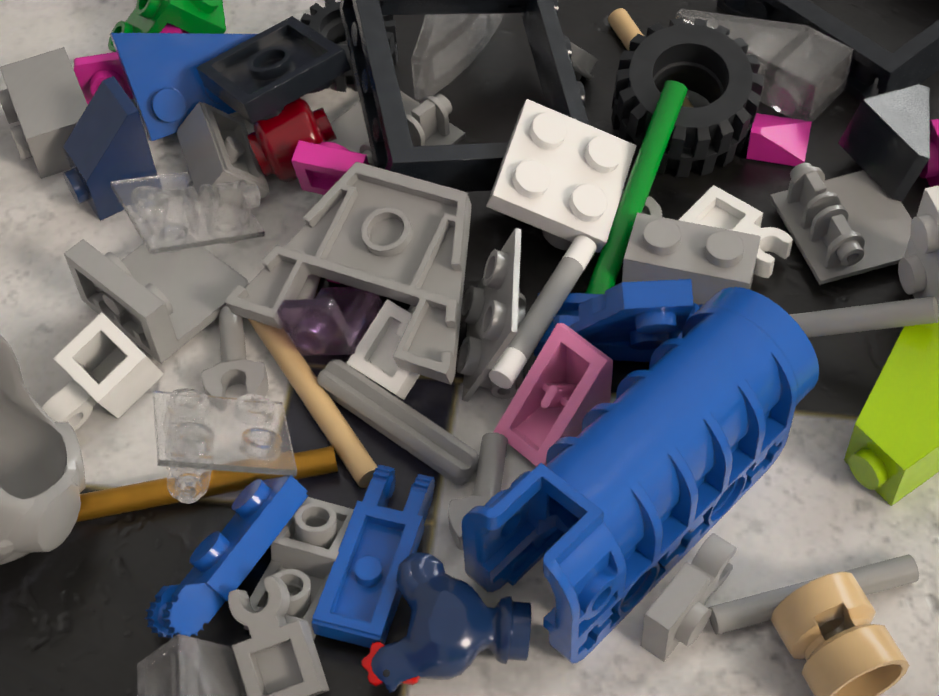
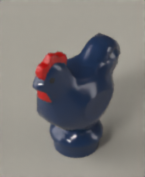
[361,552,531,693]

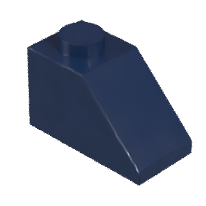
[63,76,162,221]

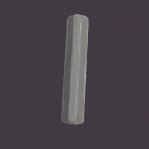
[317,359,479,485]

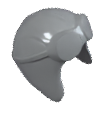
[0,335,86,565]

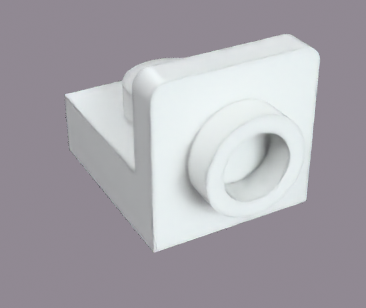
[346,299,420,400]

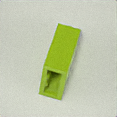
[844,322,939,506]

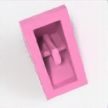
[493,323,613,467]

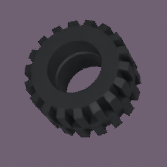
[611,18,763,177]

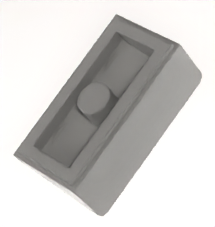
[177,102,270,201]

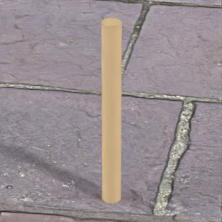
[247,318,378,488]

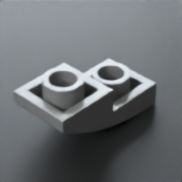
[244,497,354,640]

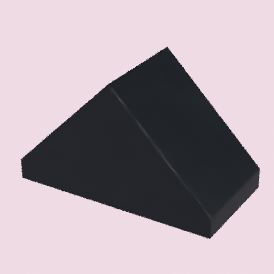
[838,84,930,202]

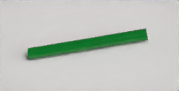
[585,80,688,294]

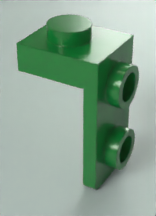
[108,0,226,52]

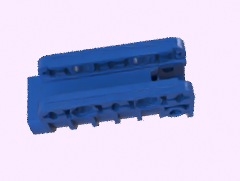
[461,287,819,664]

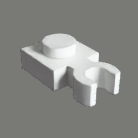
[679,185,793,278]

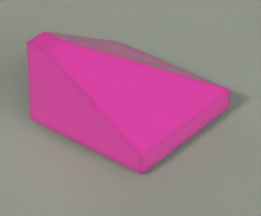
[746,113,812,166]

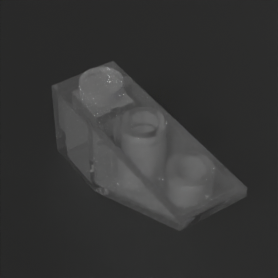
[675,9,854,122]

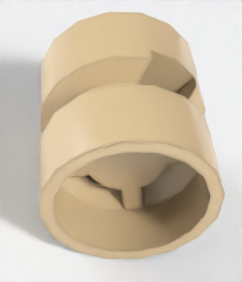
[771,572,910,696]

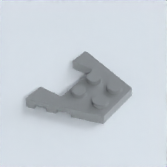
[225,162,472,385]

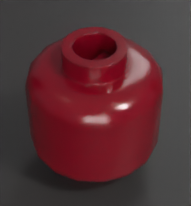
[247,98,337,182]

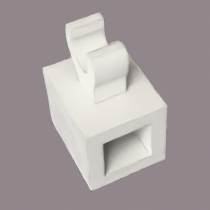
[42,312,164,431]

